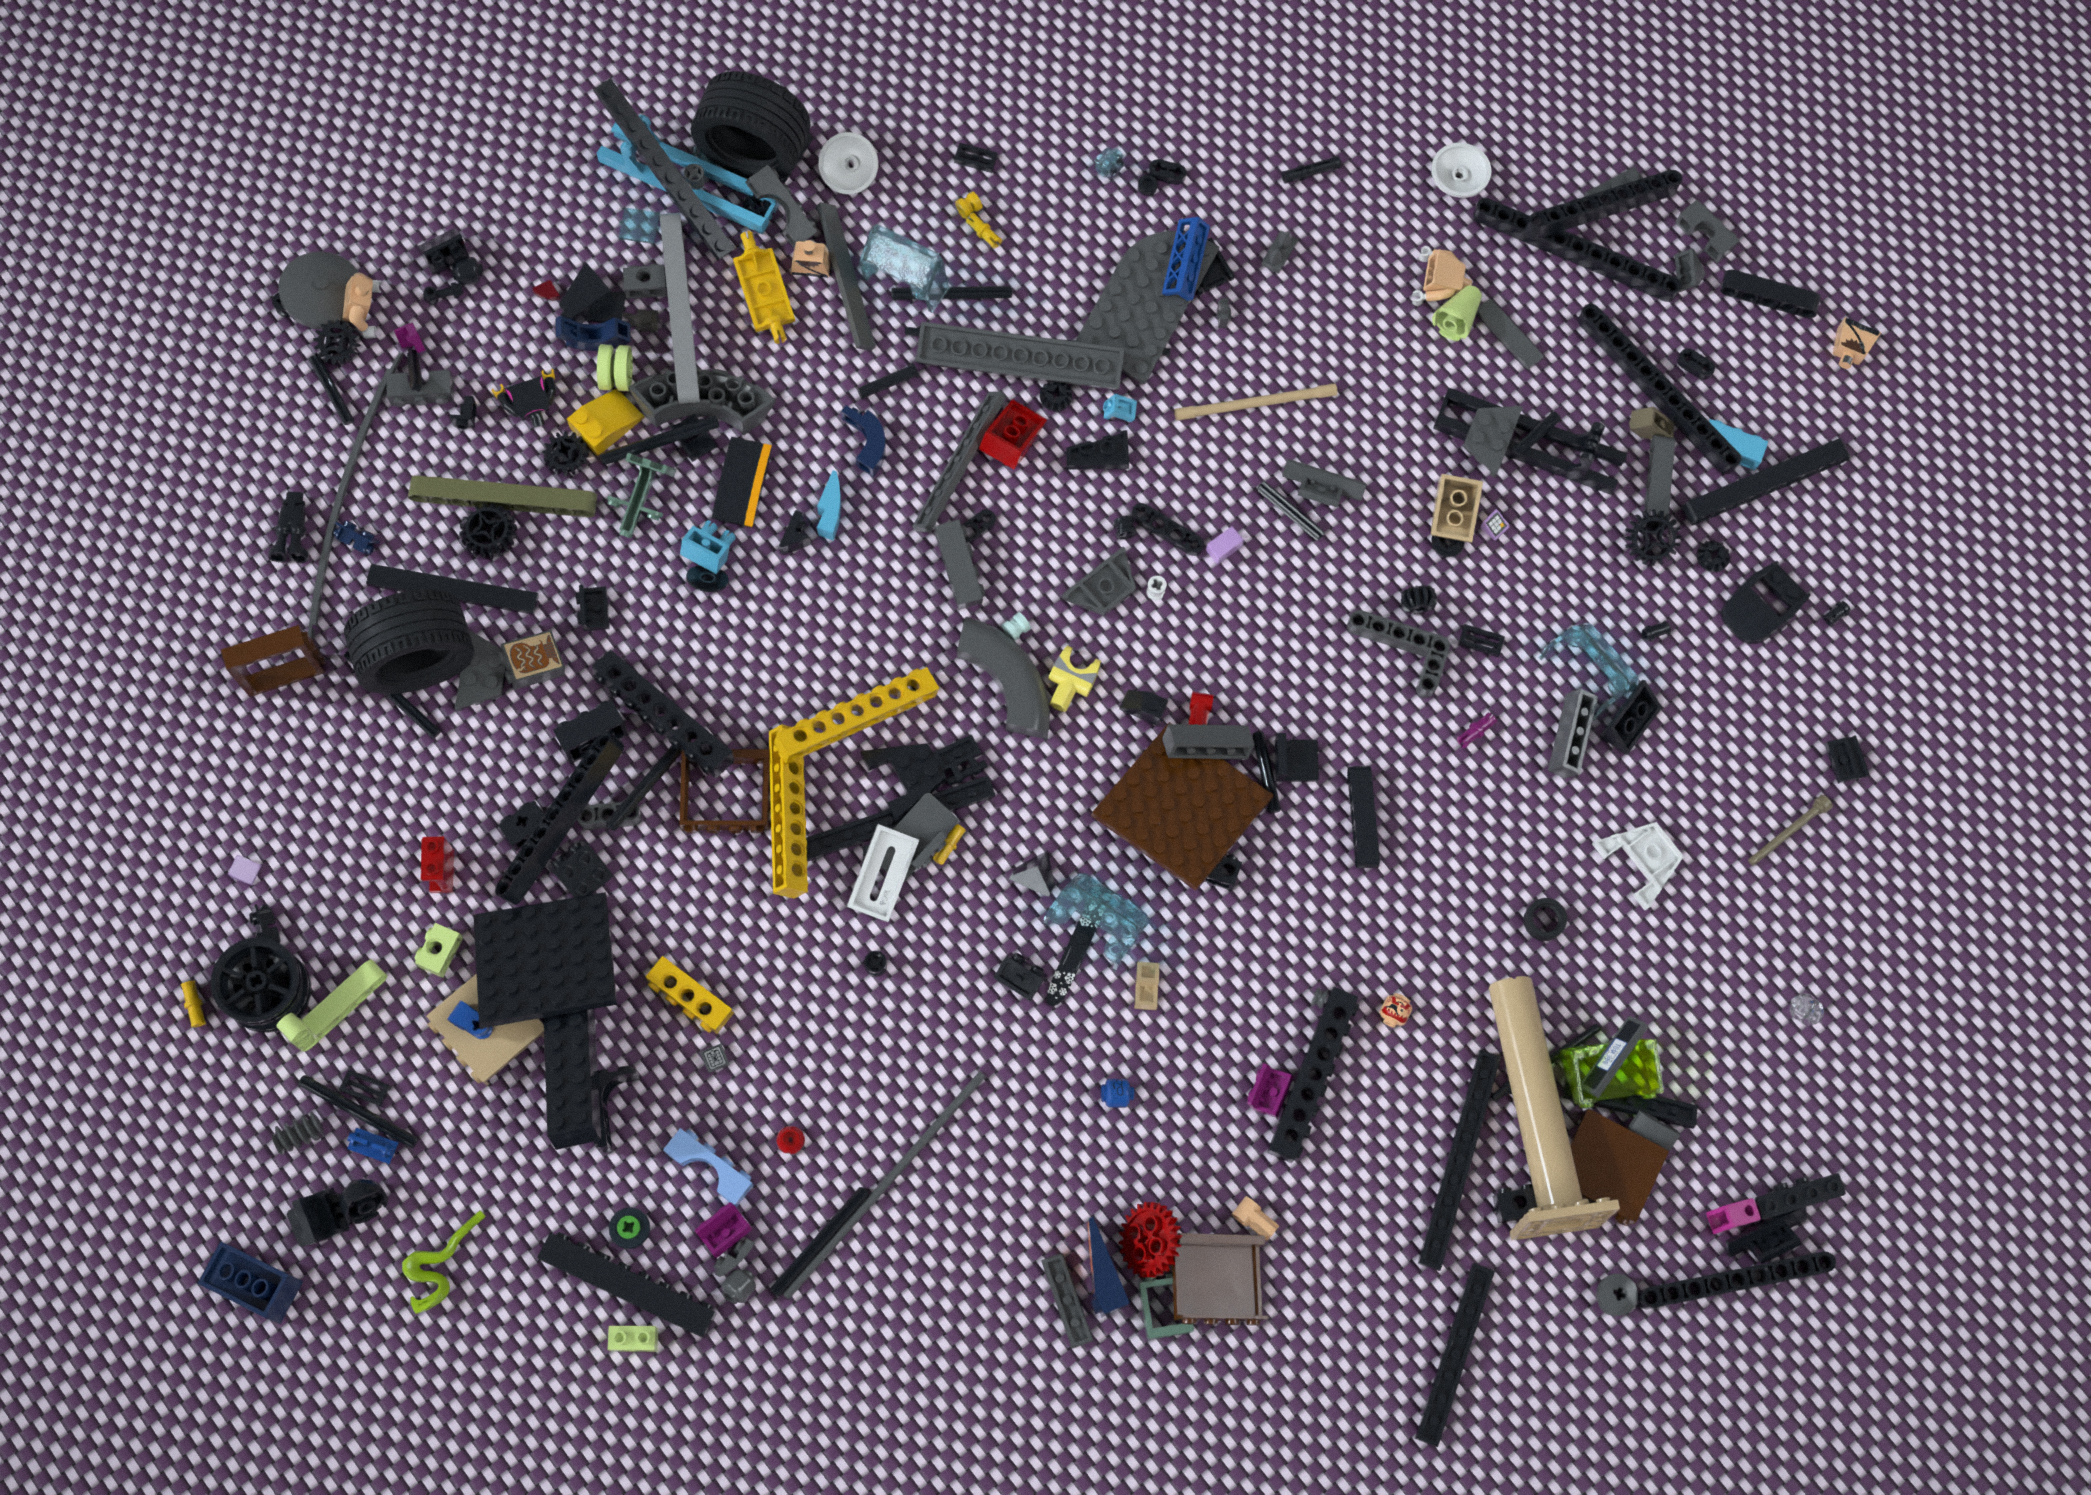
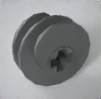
[1596,1274,1638,1316]

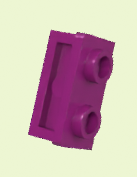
[1247,1063,1294,1118]
[695,1202,753,1258]

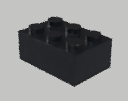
[553,700,629,764]

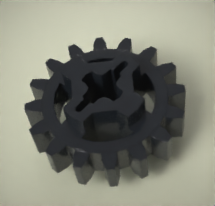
[313,319,361,365]
[542,431,589,477]

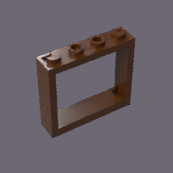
[221,625,326,697]
[679,749,770,833]

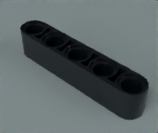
[1720,270,1821,318]
[1347,765,1380,869]

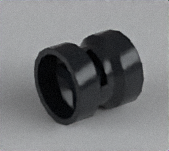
[864,951,887,977]

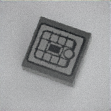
[700,1043,730,1074]

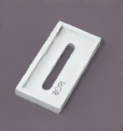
[846,824,919,922]

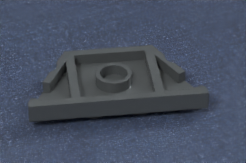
[1463,406,1523,478]
[1062,546,1136,616]
[455,631,507,711]

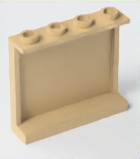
[426,974,544,1086]

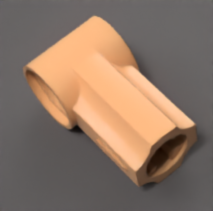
[1232,1196,1279,1242]

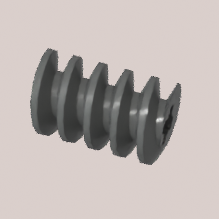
[272,1112,325,1155]

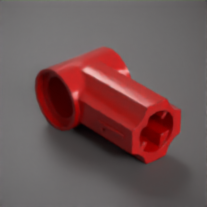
[1188,691,1214,725]

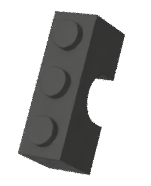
[1675,200,1740,264]
[386,370,454,407]

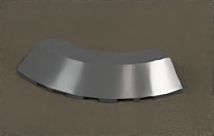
[629,367,776,435]

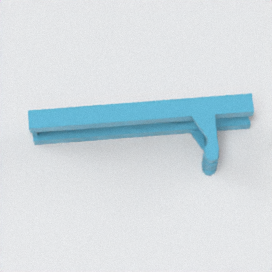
[596,114,780,234]

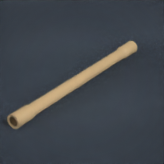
[1174,383,1337,421]

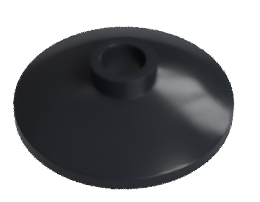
[686,565,729,592]

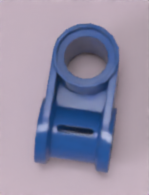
[447,1000,493,1039]

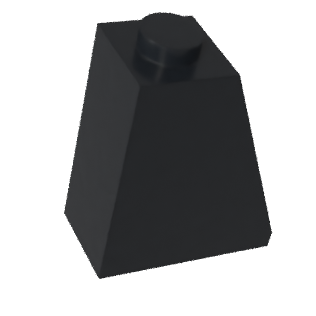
[559,263,615,323]

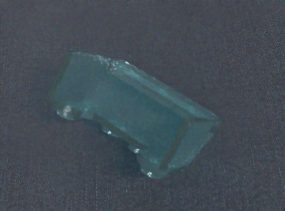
[1043,873,1149,972]

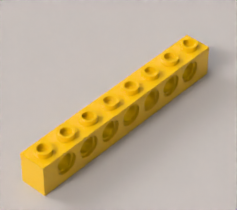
[774,667,939,764]
[769,724,808,899]

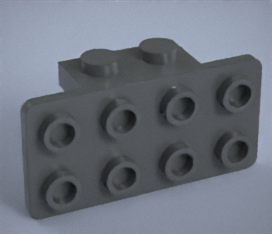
[881,793,958,883]

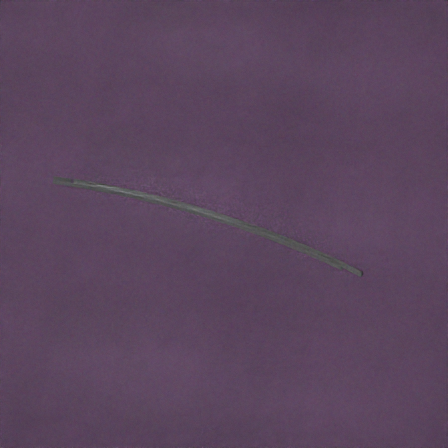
[308,353,403,641]

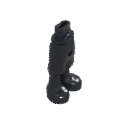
[268,492,309,563]

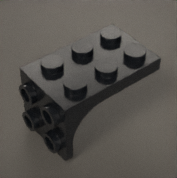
[594,1066,640,1154]

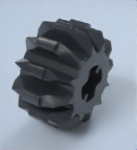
[1401,585,1437,614]

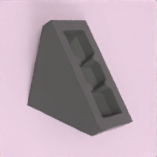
[1674,248,1706,292]

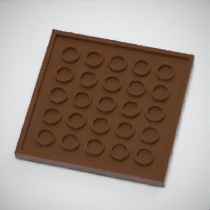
[1091,722,1273,891]

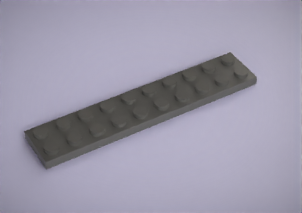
[915,322,1125,390]

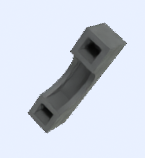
[745,165,817,248]

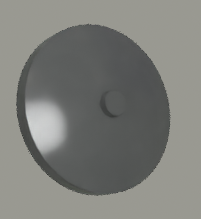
[279,252,359,329]

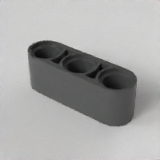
[577,802,642,830]

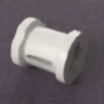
[1146,576,1167,601]

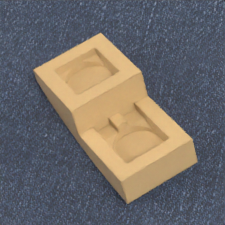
[1134,962,1159,1010]

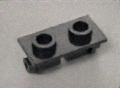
[249,904,281,943]

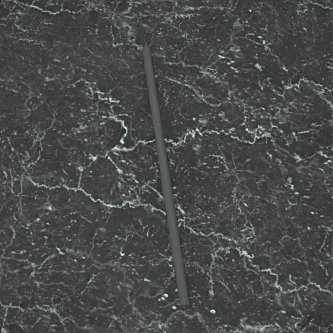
[782,1071,986,1300]

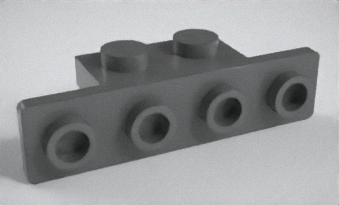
[1282,459,1367,507]

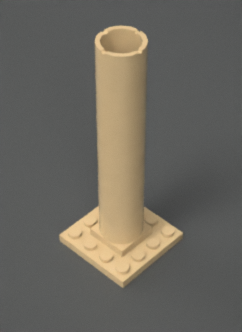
[1489,976,1620,1241]

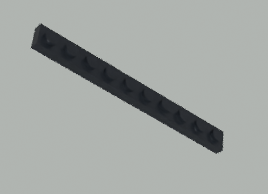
[593,78,735,261]
[806,775,995,862]
[1417,1050,1501,1271]

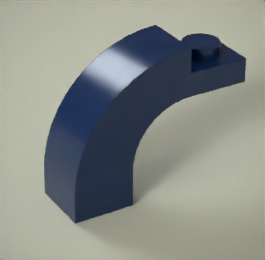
[555,316,631,351]
[841,405,886,478]

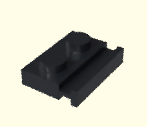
[1824,735,1870,784]

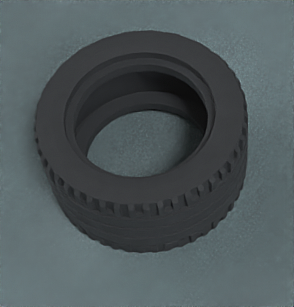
[690,71,811,180]
[344,589,475,694]

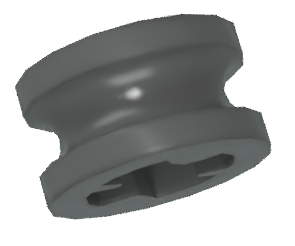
[1311,987,1328,1009]

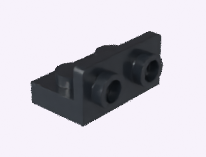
[993,952,1048,1001]

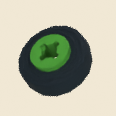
[609,1207,650,1249]

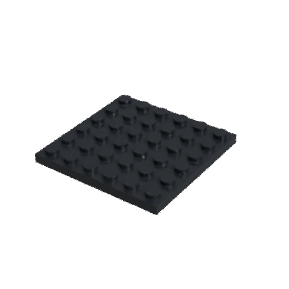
[473,892,617,1029]

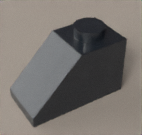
[1119,690,1168,726]

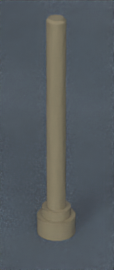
[1748,795,1833,866]

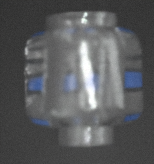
[1790,993,1824,1026]

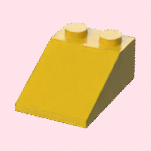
[567,388,645,457]

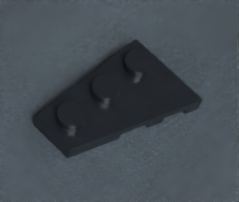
[1066,430,1129,470]

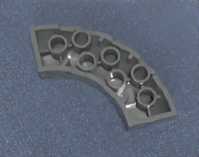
[957,617,1050,740]

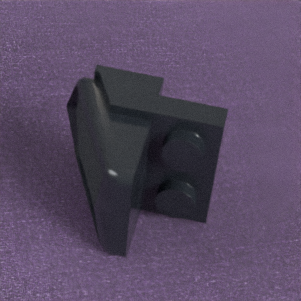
[287,1188,351,1247]

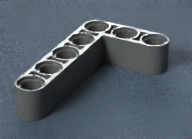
[1347,610,1450,699]

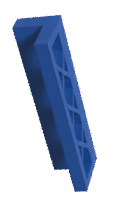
[1162,217,1210,301]

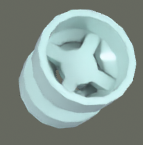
[1002,612,1031,641]

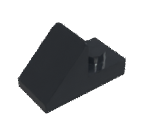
[779,510,811,555]

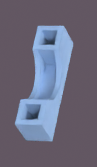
[663,1128,753,1208]

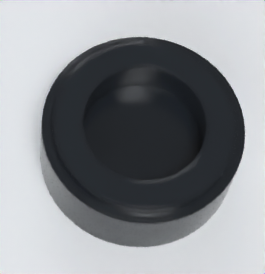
[1137,175,1158,196]

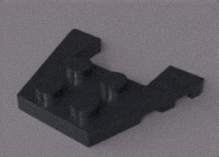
[860,743,946,822]

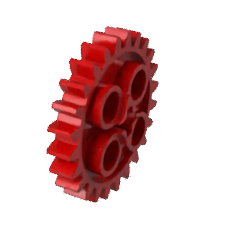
[1118,1202,1182,1278]

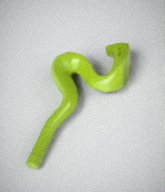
[402,1210,486,1314]

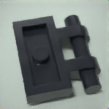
[933,734,988,786]

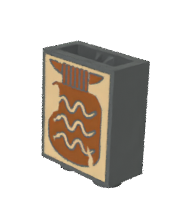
[498,630,565,690]

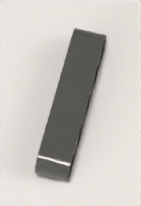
[1643,435,1675,532]

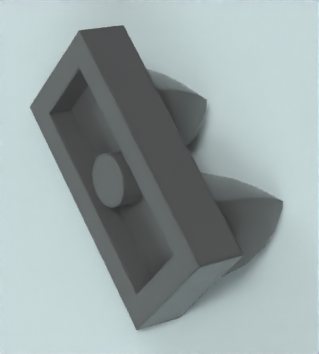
[1261,230,1298,274]

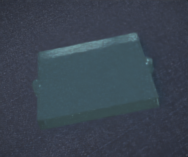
[619,208,660,244]

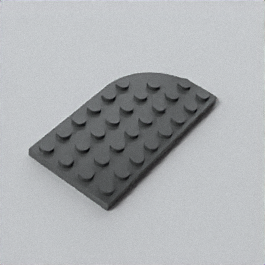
[1075,231,1220,384]

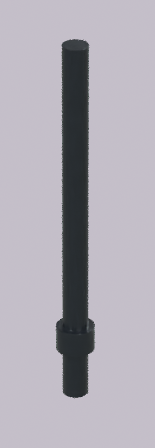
[1490,1024,1601,1102]

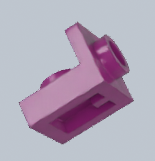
[394,322,425,353]

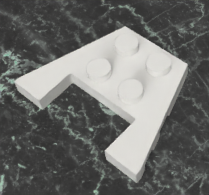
[1592,822,1684,911]

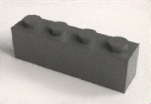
[934,519,986,610]
[1548,688,1598,779]
[1162,724,1255,759]

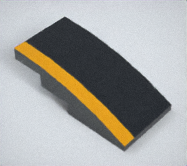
[712,437,772,527]

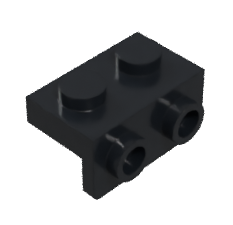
[576,584,610,631]

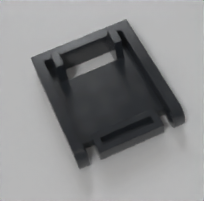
[1196,237,1235,296]

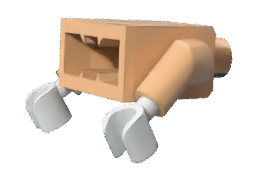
[1412,246,1472,306]
[342,273,382,339]

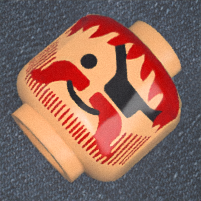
[1380,993,1412,1028]

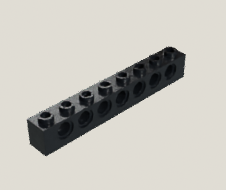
[592,650,734,779]
[1267,987,1359,1163]

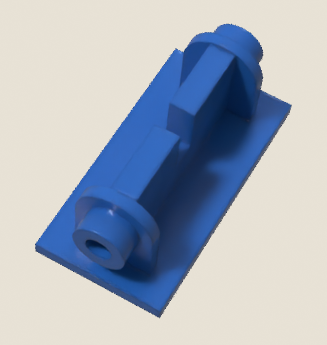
[347,1127,399,1164]

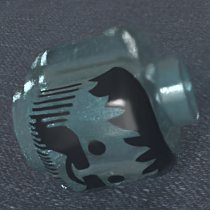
[1094,147,1124,178]

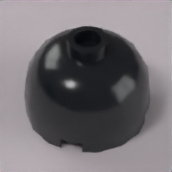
[339,1179,388,1224]

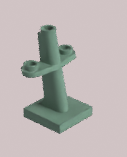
[607,453,677,538]

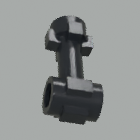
[423,282,463,305]

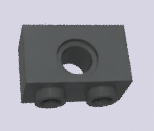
[623,264,668,299]

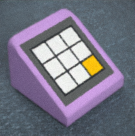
[1480,509,1509,541]

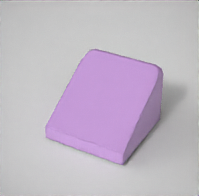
[228,855,262,885]

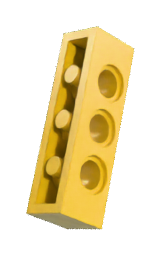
[646,956,734,1034]

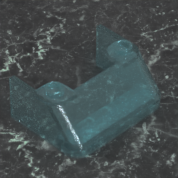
[859,224,949,313]
[1538,623,1639,721]

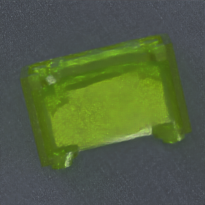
[1559,1038,1664,1108]

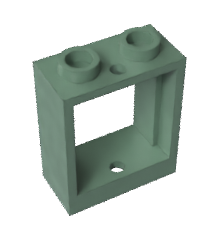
[1138,1273,1194,1340]

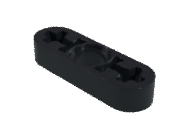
[962,509,996,545]

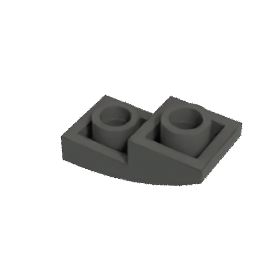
[1628,1110,1681,1151]
[713,1237,755,1277]

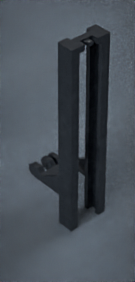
[1433,387,1628,495]

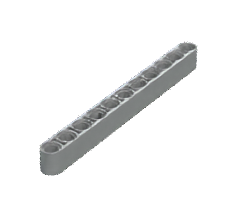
[660,212,700,404]

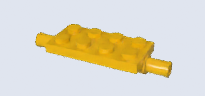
[733,231,795,344]

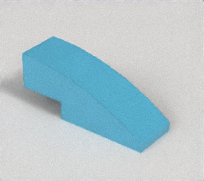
[817,470,841,541]

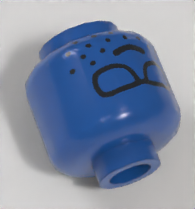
[1101,1079,1134,1108]

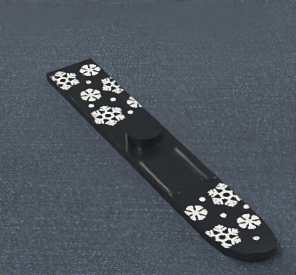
[1047,886,1112,1007]

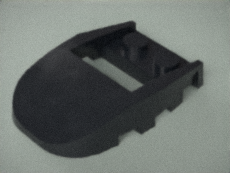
[1721,561,1811,644]

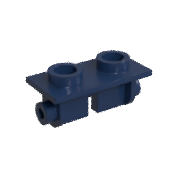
[333,520,380,555]

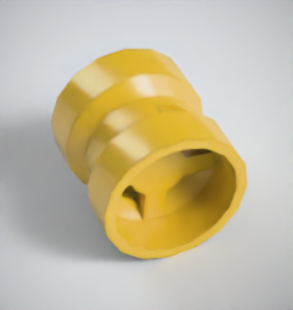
[955,191,983,219]

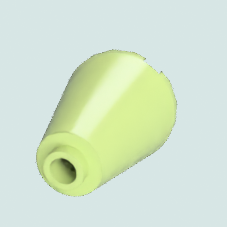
[1432,285,1482,341]

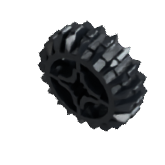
[459,503,518,559]
[1624,509,1682,566]

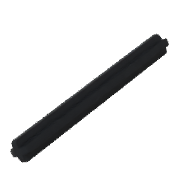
[891,286,1012,300]
[600,416,719,465]
[344,650,441,739]
[606,740,691,831]
[298,1075,419,1148]
[770,1187,869,1297]

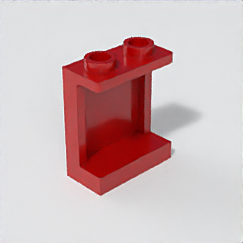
[421,836,454,893]

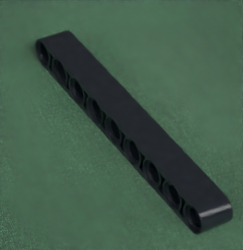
[1524,170,1683,239]
[1681,438,1851,526]
[495,731,624,905]
[1637,1252,1836,1310]

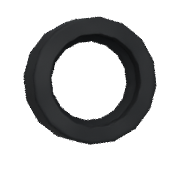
[1524,898,1567,941]

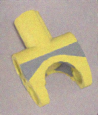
[1048,645,1101,712]

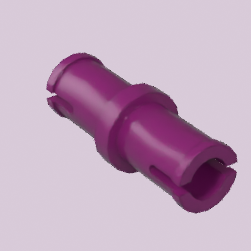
[1457,712,1497,748]

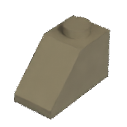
[1629,406,1674,439]

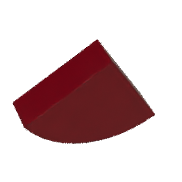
[532,280,561,301]

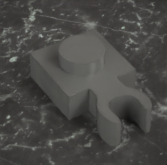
[1217,298,1231,328]

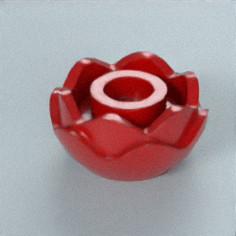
[776,1126,805,1154]

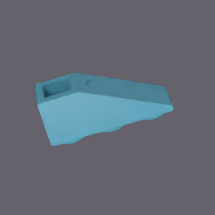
[1709,419,1768,471]

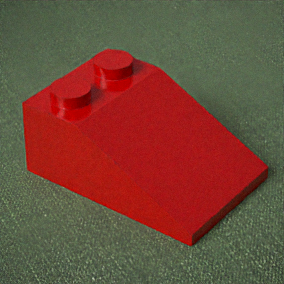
[979,399,1047,470]

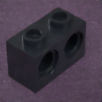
[1204,855,1242,891]

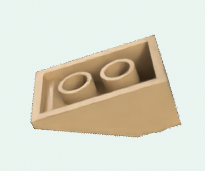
[1430,474,1483,543]

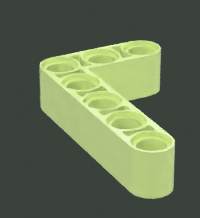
[277,959,387,1052]

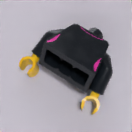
[492,369,556,428]

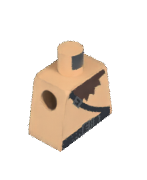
[791,240,831,278]
[1833,317,1881,369]

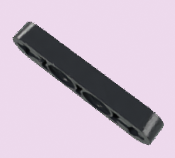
[1132,503,1204,556]

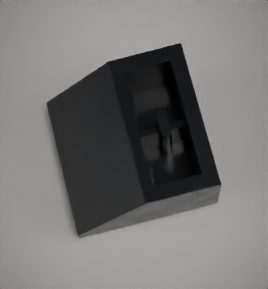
[418,228,470,275]

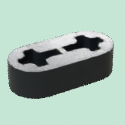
[1149,159,1186,185]
[1677,348,1715,380]

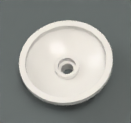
[819,132,878,194]
[1431,143,1491,198]

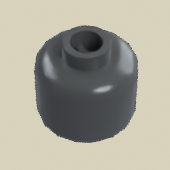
[722,1269,756,1304]

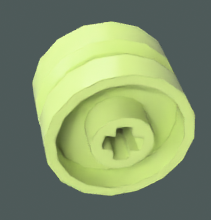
[597,344,633,391]

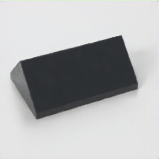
[1599,680,1662,755]

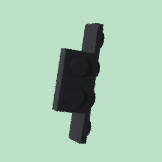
[1755,1173,1846,1219]
[1726,1207,1807,1264]

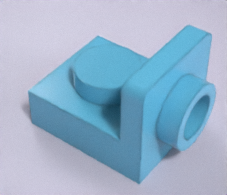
[1103,394,1137,422]

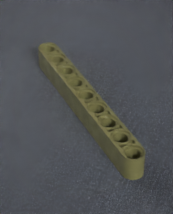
[408,475,598,517]

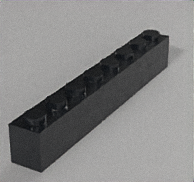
[537,1232,717,1339]

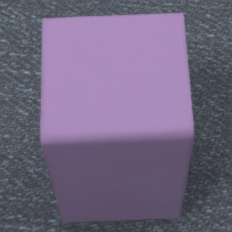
[1206,526,1244,565]

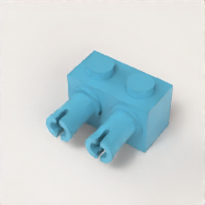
[680,520,736,574]

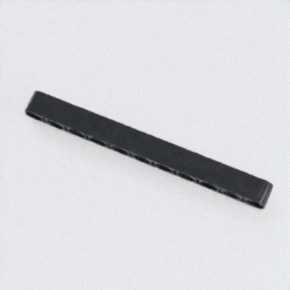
[1473,198,1682,302]
[1578,304,1741,474]

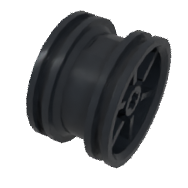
[211,937,312,1033]

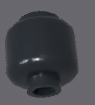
[452,257,484,285]

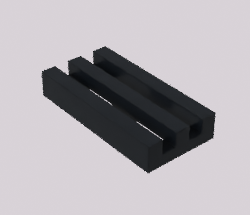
[954,143,998,173]
[1458,624,1505,657]
[339,1069,391,1107]

